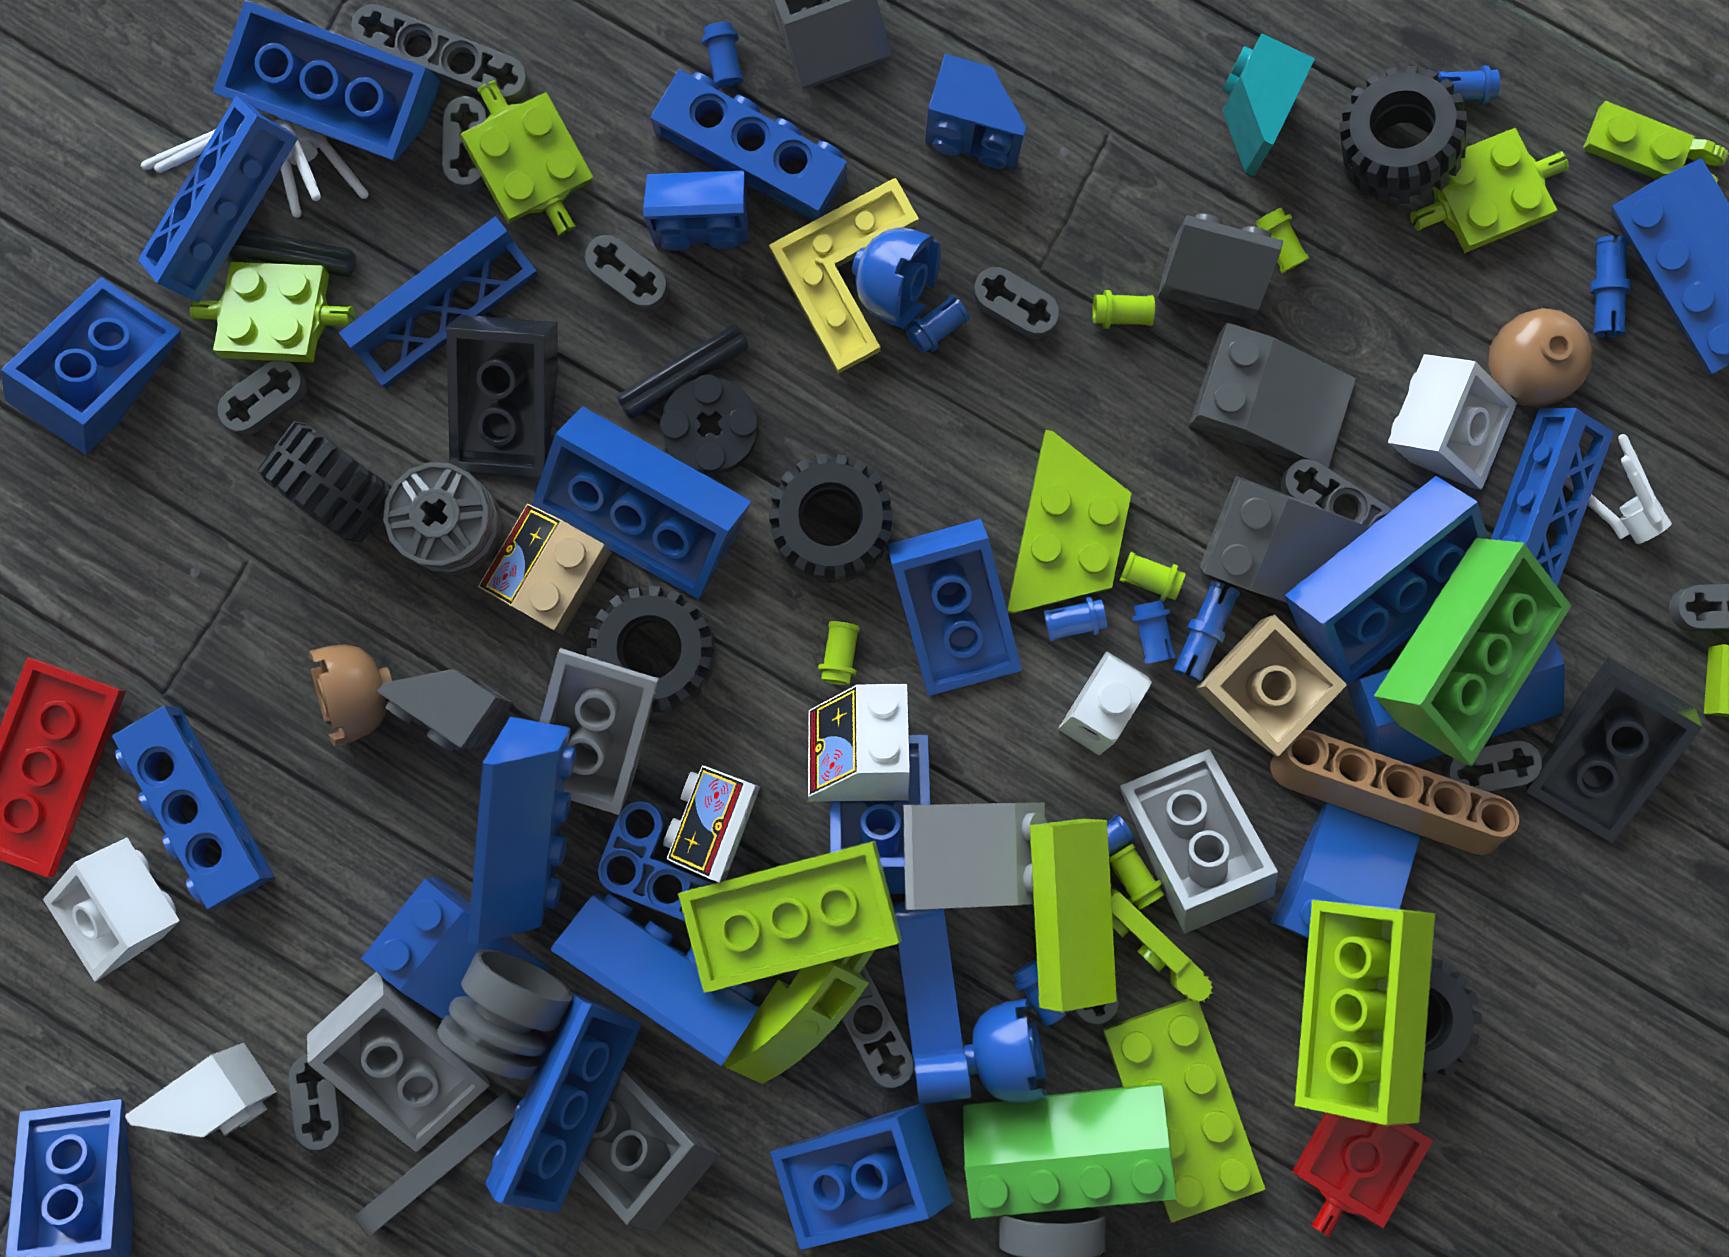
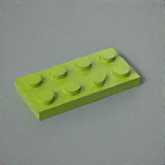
[678,841,902,993]
[1102,999,1266,1223]

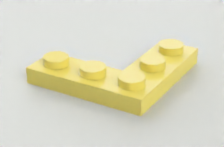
[769,178,919,374]

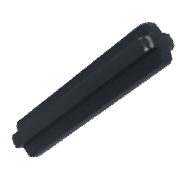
[229,229,356,277]
[617,325,748,418]

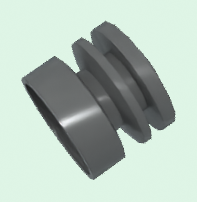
[383,462,503,576]
[437,949,573,1079]
[998,1208,1106,1257]

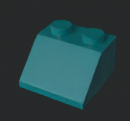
[1222,33,1315,177]

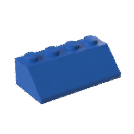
[213,0,441,162]
[1611,158,1729,375]
[532,406,752,600]
[1285,476,1488,686]
[1347,635,1565,765]
[468,717,576,945]
[551,892,761,1066]
[485,992,642,1213]

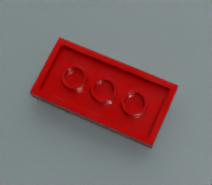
[0,657,126,877]

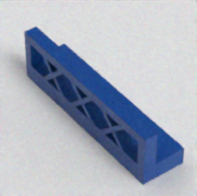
[138,96,298,303]
[339,216,538,389]
[1491,408,1614,586]

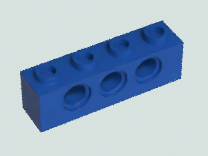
[650,69,847,221]
[112,706,275,909]

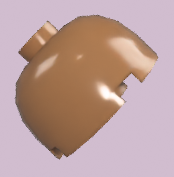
[1488,308,1593,408]
[309,644,392,746]

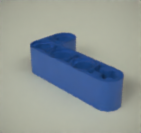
[598,801,717,921]
[892,901,971,1105]

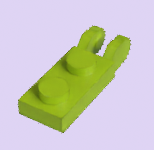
[1583,101,1729,183]
[1111,888,1213,1003]

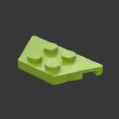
[1007,430,1132,614]

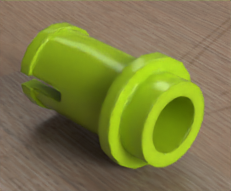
[1256,208,1309,274]
[1092,290,1155,329]
[1120,552,1186,601]
[818,621,860,685]
[1109,843,1164,910]

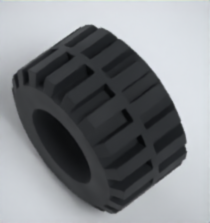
[1340,66,1467,204]
[257,421,392,544]
[769,454,893,583]
[587,586,716,713]
[1422,956,1482,1083]

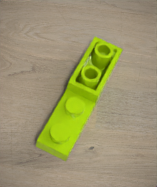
[723,950,875,1084]

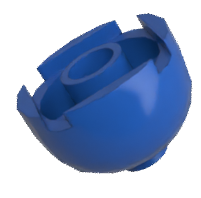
[852,227,941,329]
[964,998,1047,1103]

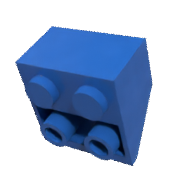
[925,54,1026,169]
[643,171,749,251]

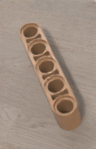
[1270,729,1519,855]

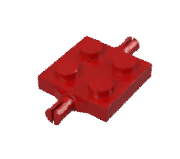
[1292,1113,1433,1237]

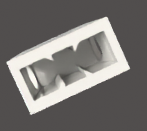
[1057,651,1152,755]

